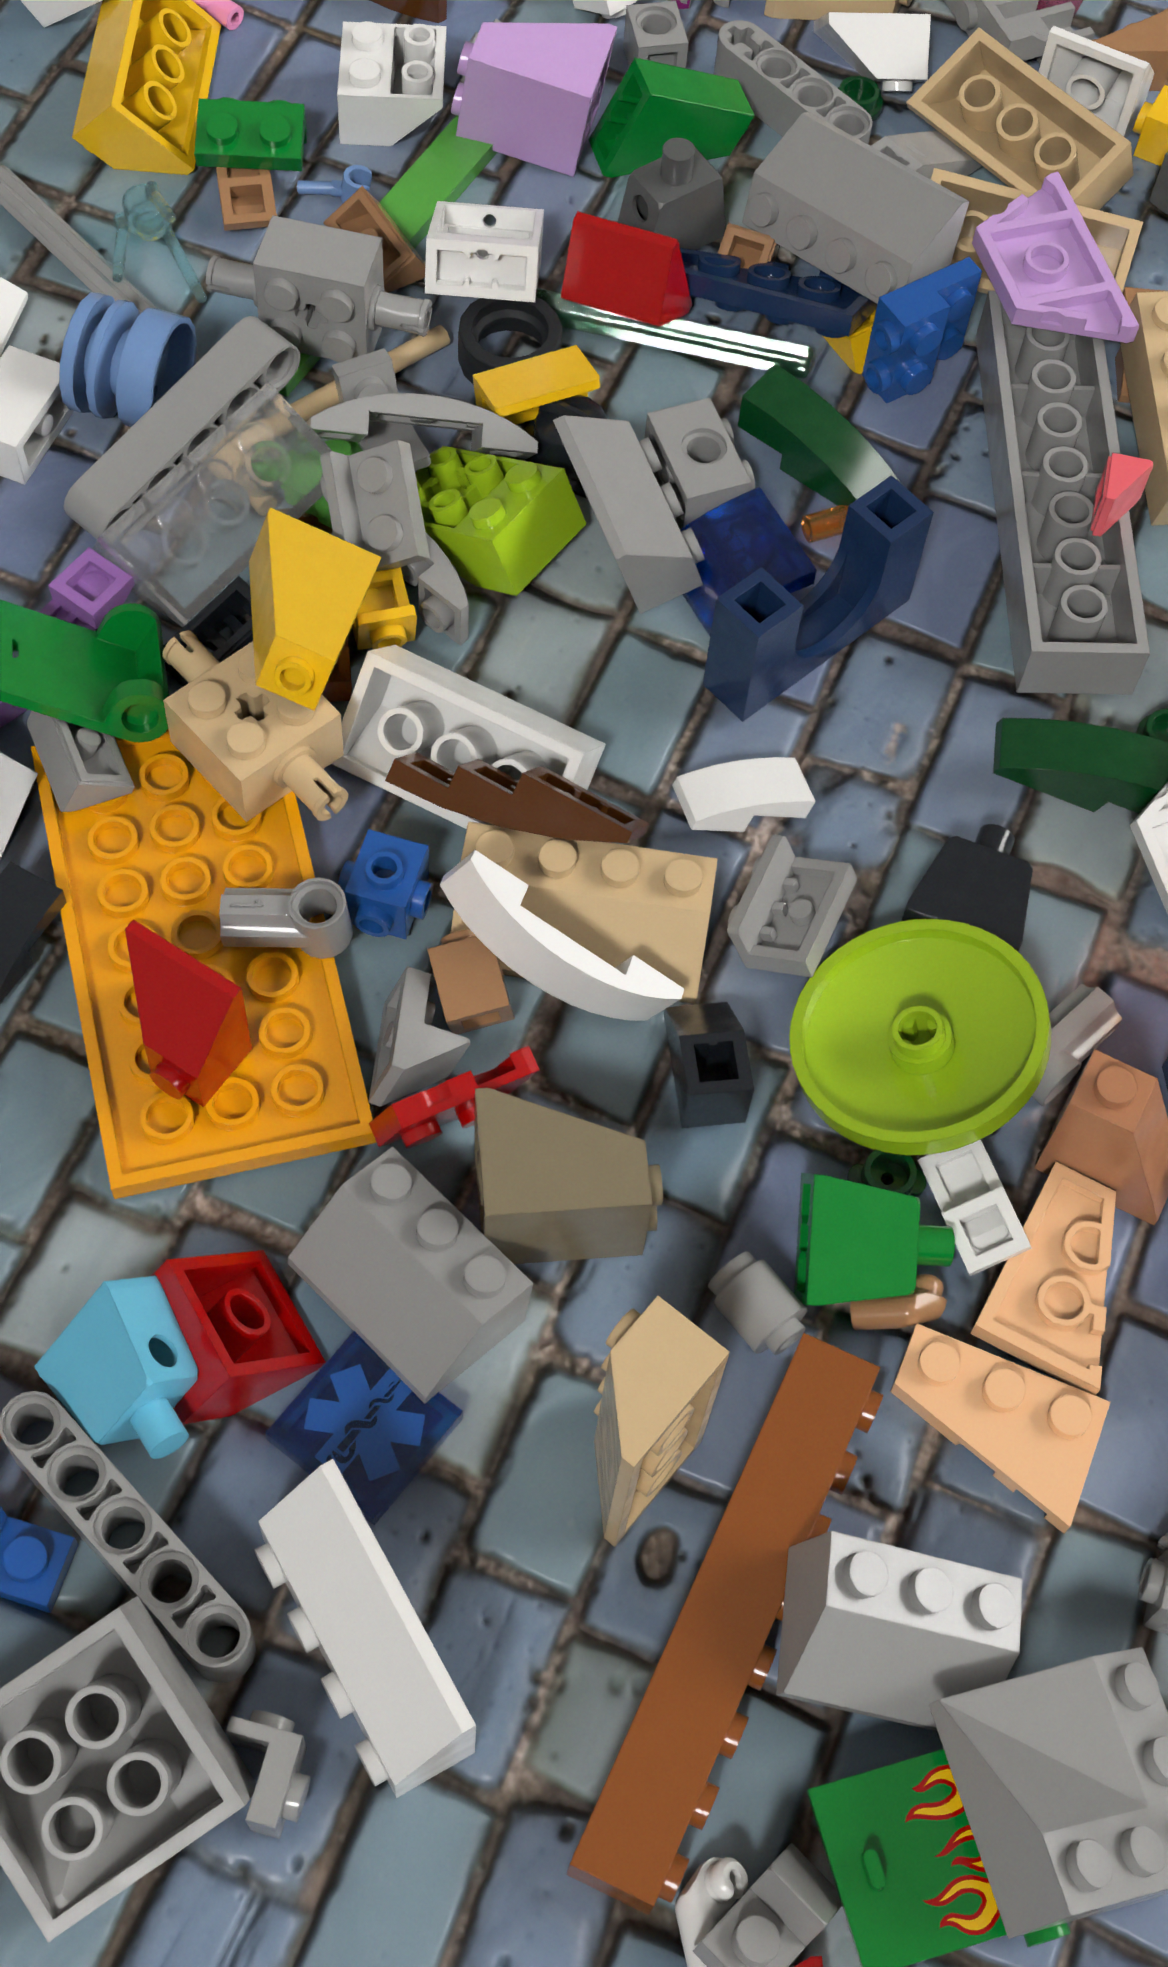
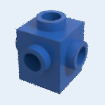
[338,829,433,939]

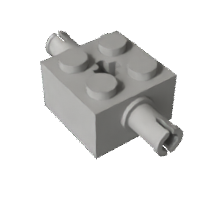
[206,215,432,362]

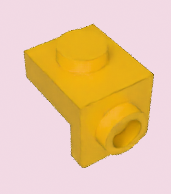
[352,567,417,650]

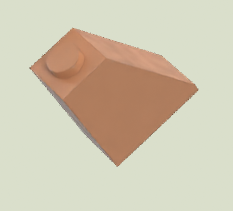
[1034,1049,1168,1225]

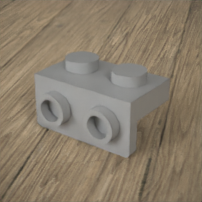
[727,835,857,977]

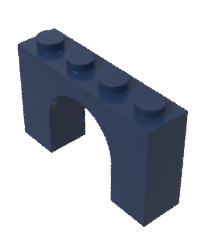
[703,475,934,722]

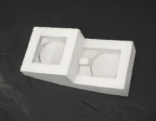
[918,1139,1032,1276]

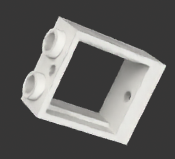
[424,201,544,302]

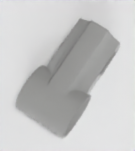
[219,877,353,959]
[1031,984,1122,1106]

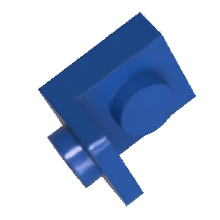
[0,1506,79,1613]

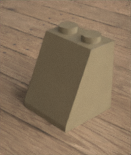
[474,1088,663,1264]

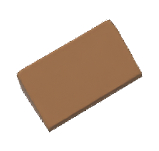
[323,186,426,293]

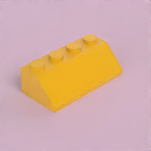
[72,0,221,175]

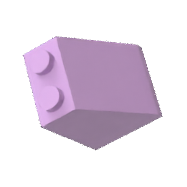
[451,22,617,177]

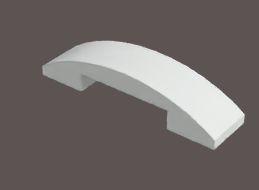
[440,850,685,1021]

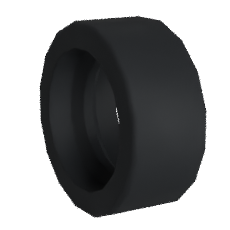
[458,297,562,385]

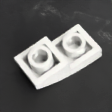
[672,757,816,832]

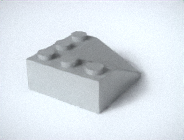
[0,1596,256,1942]
[929,1647,1168,1939]

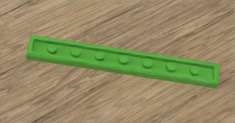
[278,115,498,397]

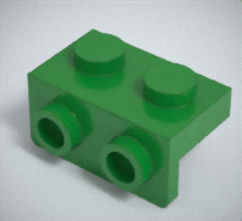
[194,97,308,171]

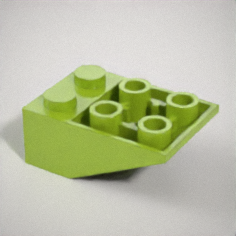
[415,446,586,596]

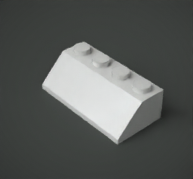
[332,645,606,829]
[254,1459,476,1798]

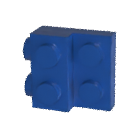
[862,257,982,404]

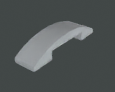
[303,393,538,460]

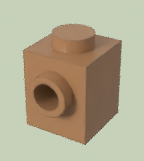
[427,929,515,1035]

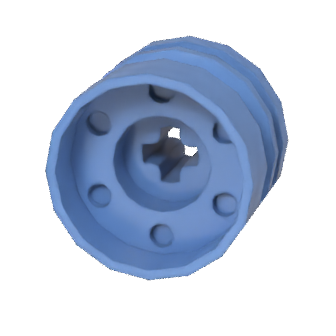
[59,292,197,427]

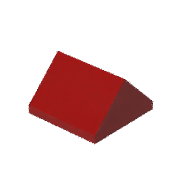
[561,211,692,326]

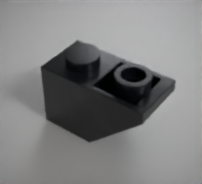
[664,1002,754,1128]

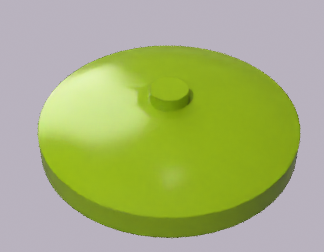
[789,919,1052,1155]

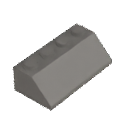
[742,112,970,304]

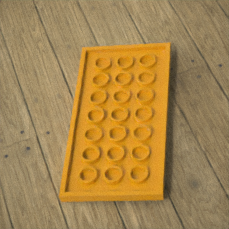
[31,729,377,1199]

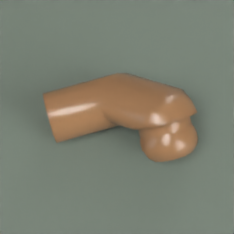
[850,1274,947,1330]

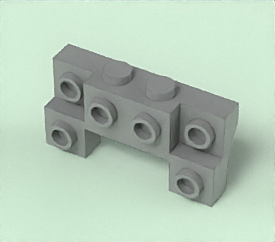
[944,0,1095,64]

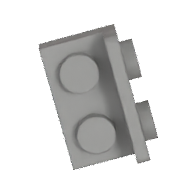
[320,439,430,571]

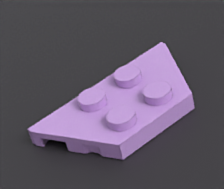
[972,172,1139,343]

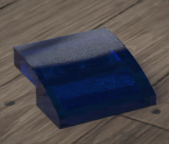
[680,487,817,636]

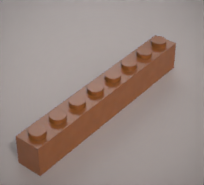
[566,1333,884,1915]

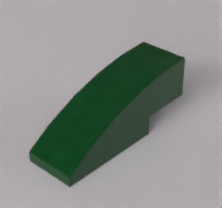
[737,363,903,512]
[993,718,1168,814]

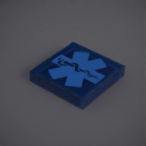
[265,1331,463,1525]

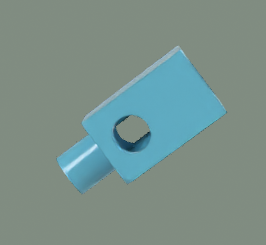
[34,1276,198,1459]

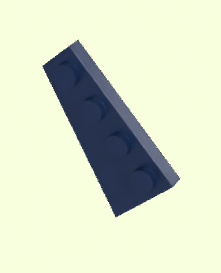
[680,248,877,338]

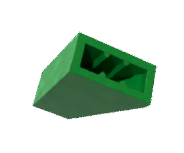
[588,57,755,178]

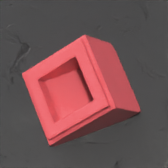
[1090,452,1153,537]

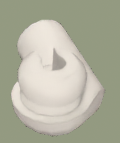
[675,1857,748,1967]

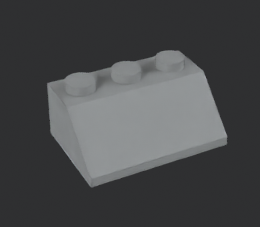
[553,415,705,614]
[288,1146,533,1404]
[776,1531,1022,1732]

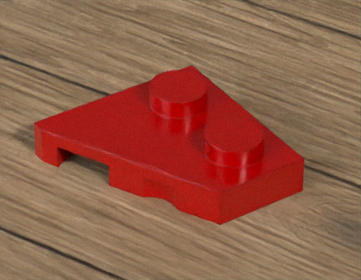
[369,1046,540,1149]

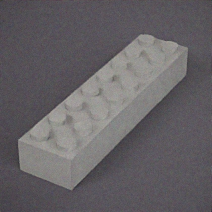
[976,291,1150,695]

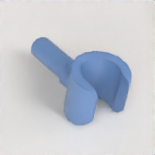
[297,165,372,203]

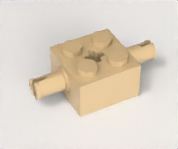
[163,630,348,822]

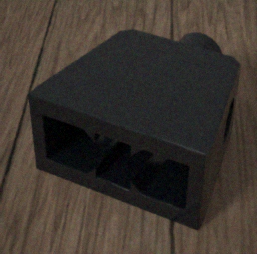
[901,824,1033,952]

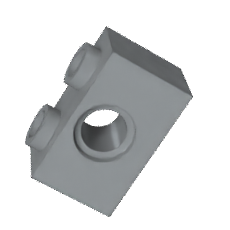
[644,398,755,532]

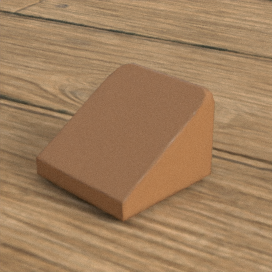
[718,223,780,269]

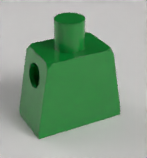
[794,1173,955,1306]

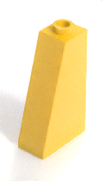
[249,507,382,711]

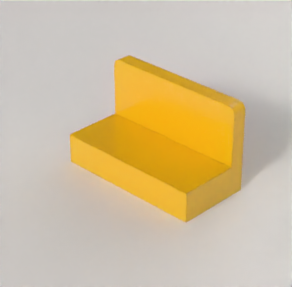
[472,345,600,425]

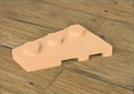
[970,1162,1116,1396]
[890,1324,1110,1534]

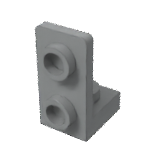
[332,348,431,471]

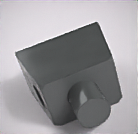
[618,138,726,250]

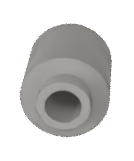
[708,1251,807,1355]

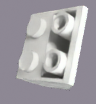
[337,21,446,146]

